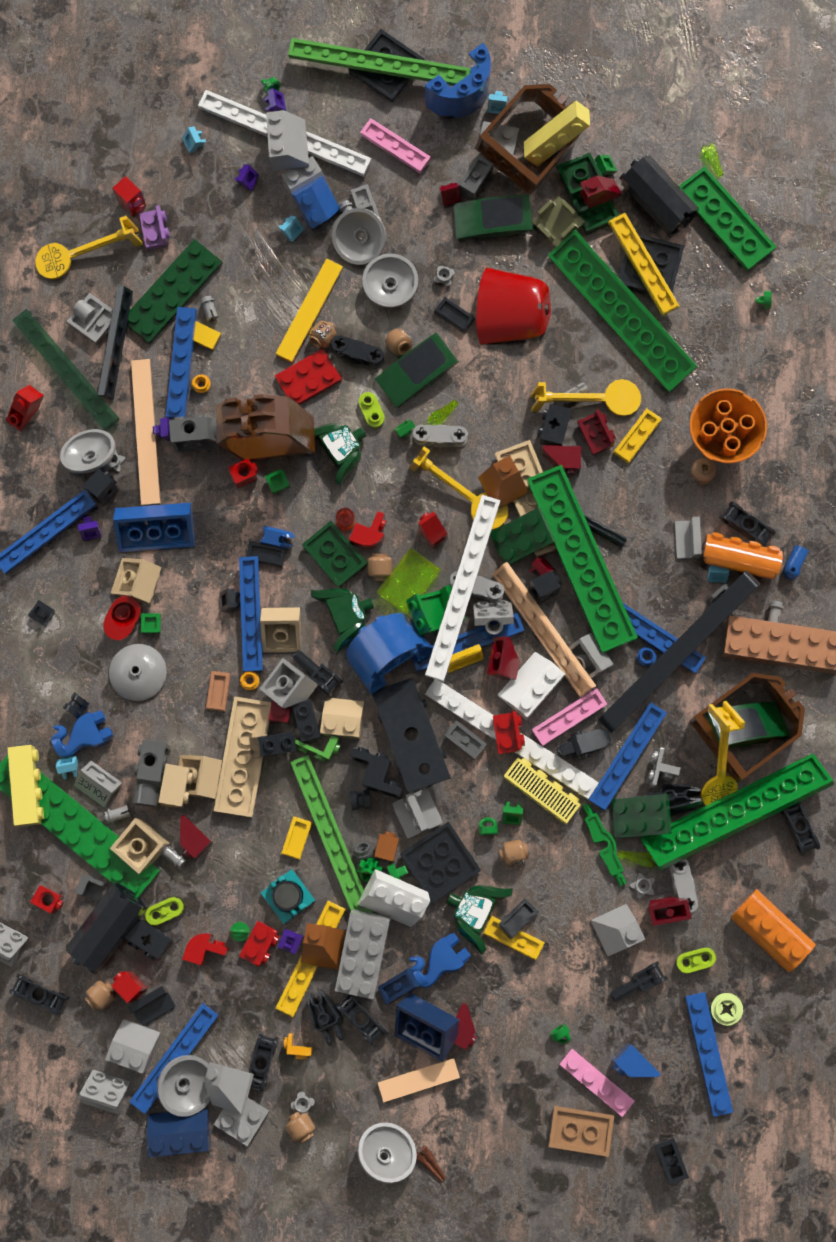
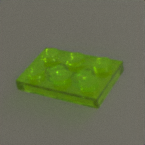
[376,548,441,615]

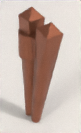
[416,1146,446,1182]

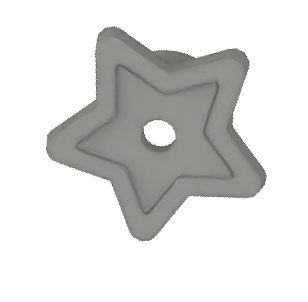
[104,450,125,472]
[630,873,655,899]

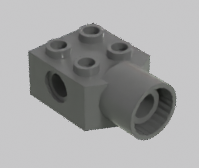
[169,415,218,452]
[132,740,171,807]

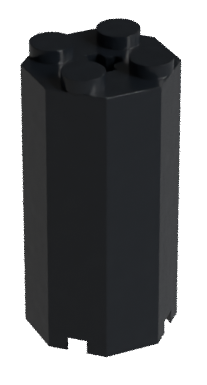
[619,155,699,237]
[66,883,148,974]

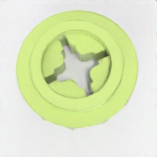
[711,993,743,1026]

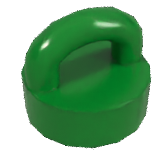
[261,77,281,95]
[755,291,772,310]
[478,817,498,836]
[230,922,250,942]
[550,1024,571,1045]

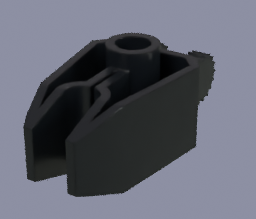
[556,729,611,760]
[646,784,702,816]
[308,988,345,1046]

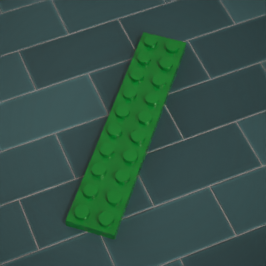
[548,229,699,392]
[526,465,638,653]
[641,753,834,871]
[0,754,161,899]

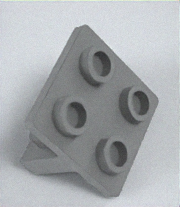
[646,747,680,790]
[392,788,443,839]
[0,923,28,967]
[79,1070,130,1115]

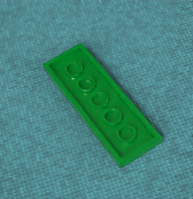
[679,166,776,272]

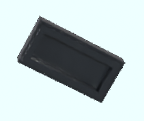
[434,297,475,333]
[246,541,287,568]
[497,898,539,940]

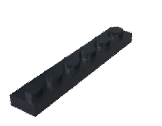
[98,285,133,400]

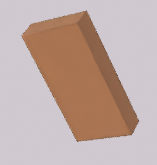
[206,671,231,712]

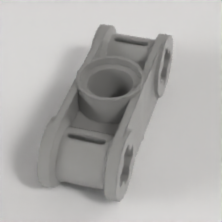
[413,425,468,448]
[450,571,504,603]
[669,858,698,913]

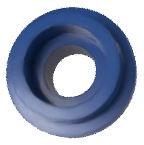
[637,647,656,667]

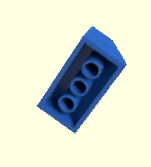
[113,502,195,552]

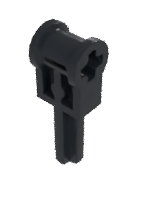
[292,650,343,696]
[610,961,668,1002]

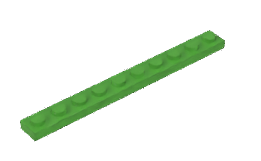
[288,38,471,86]
[290,755,373,913]

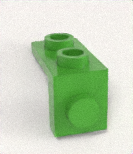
[295,735,341,762]

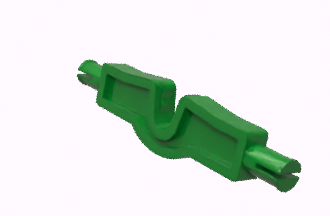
[581,803,627,887]

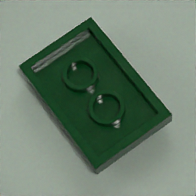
[490,507,556,565]
[302,521,368,588]
[612,794,672,839]

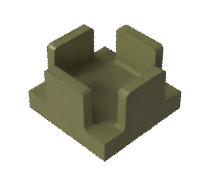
[533,196,585,247]

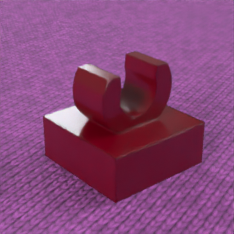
[439,182,461,206]
[529,556,555,577]

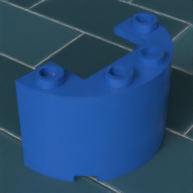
[425,43,491,118]
[346,613,433,694]

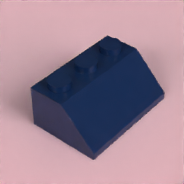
[394,993,459,1063]
[147,1108,212,1157]

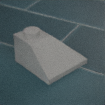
[590,904,645,957]
[204,1062,254,1114]

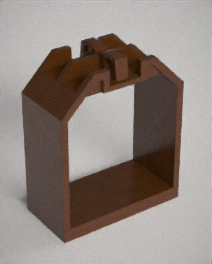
[475,84,581,196]
[216,394,315,461]
[689,673,805,783]

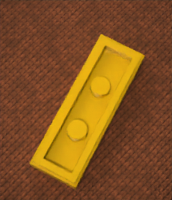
[613,408,662,464]
[483,916,545,960]

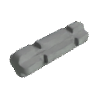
[553,383,588,407]

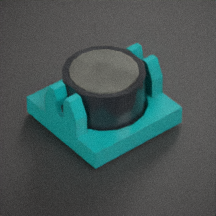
[261,869,316,924]

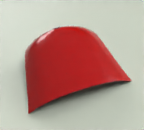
[476,267,551,345]

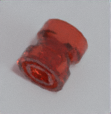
[336,507,355,530]

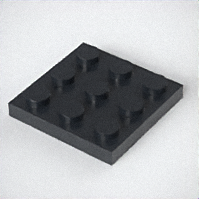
[348,29,425,102]
[619,234,685,294]
[400,821,481,904]

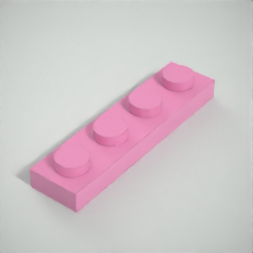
[360,118,431,174]
[532,688,607,746]
[559,1048,634,1117]

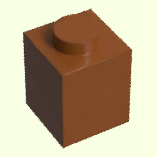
[374,831,399,862]

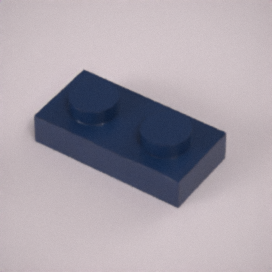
[378,968,419,1005]

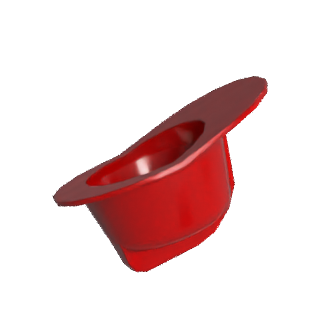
[103,596,141,640]

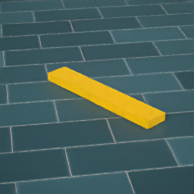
[608,213,679,317]
[275,259,343,363]
[275,901,346,1017]

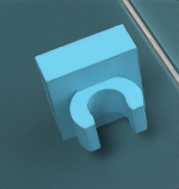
[487,91,508,114]
[182,126,206,153]
[279,215,304,242]
[707,565,729,583]
[56,755,78,780]

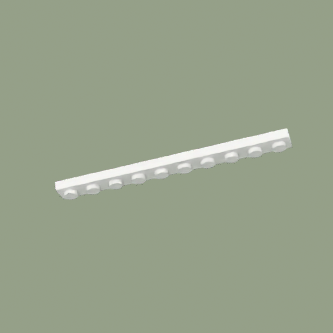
[198,90,371,177]
[425,495,500,682]
[425,679,599,799]

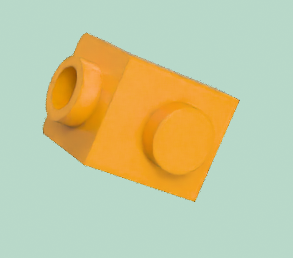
[284,1033,313,1060]

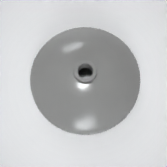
[332,208,386,265]
[362,254,418,308]
[60,429,116,474]
[109,644,167,701]
[157,1055,210,1116]
[357,1123,417,1184]

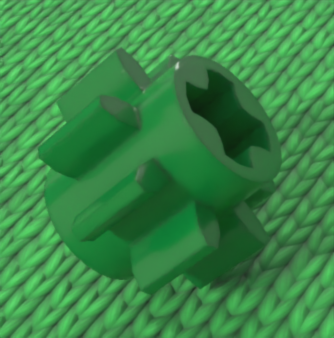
[357,858,383,882]

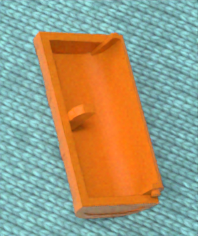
[703,532,783,579]
[730,889,816,973]

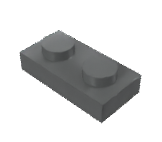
[445,720,487,760]

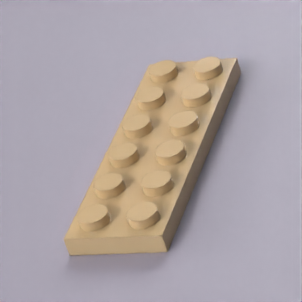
[495,440,556,558]
[214,697,271,818]

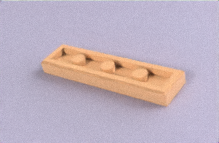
[378,1058,460,1102]

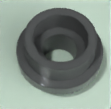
[354,842,374,860]

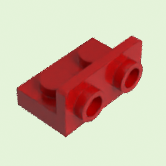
[493,711,525,755]
[239,921,280,967]

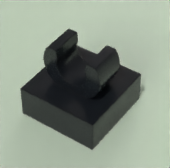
[219,589,241,612]
[28,600,55,627]

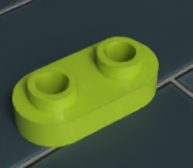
[359,392,385,429]
[145,897,184,925]
[676,948,716,973]

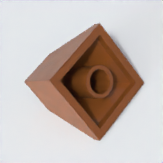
[478,455,529,509]
[301,923,347,970]

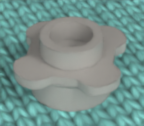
[434,266,455,286]
[291,1092,315,1114]

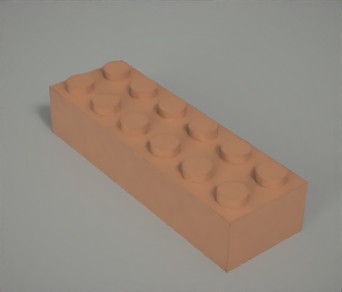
[721,615,836,674]

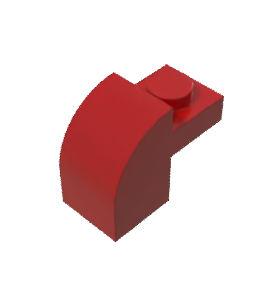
[349,511,387,550]
[182,933,229,965]

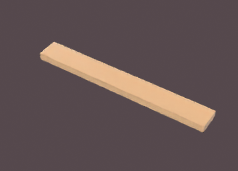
[131,359,161,506]
[492,562,596,698]

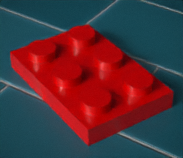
[274,348,342,405]

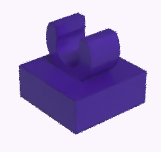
[264,89,286,112]
[234,164,259,191]
[153,418,171,441]
[78,516,102,541]
[277,928,304,954]

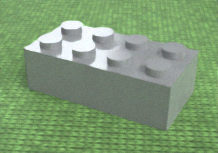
[335,909,391,999]

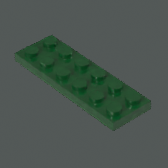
[127,239,223,344]

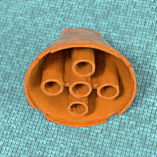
[689,389,767,464]

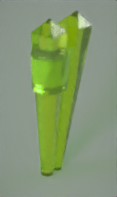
[701,142,723,176]
[427,399,459,425]
[618,850,655,868]

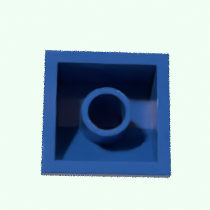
[291,176,339,229]
[611,1043,661,1077]

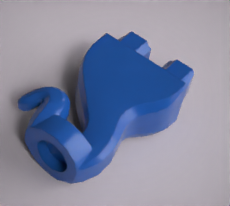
[51,711,114,757]
[409,933,471,988]

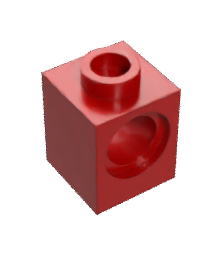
[228,458,259,489]
[30,885,64,914]

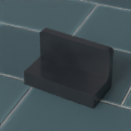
[127,986,176,1026]

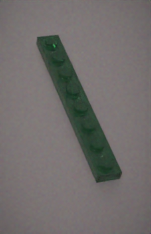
[12,309,120,431]

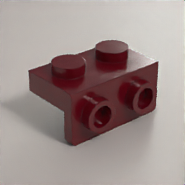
[577,409,616,456]

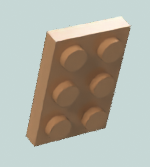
[548,1106,614,1157]

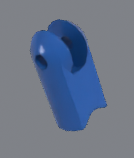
[260,526,295,549]
[783,545,809,580]

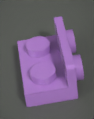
[139,205,170,250]

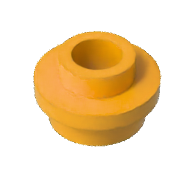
[192,375,211,393]
[240,671,259,690]

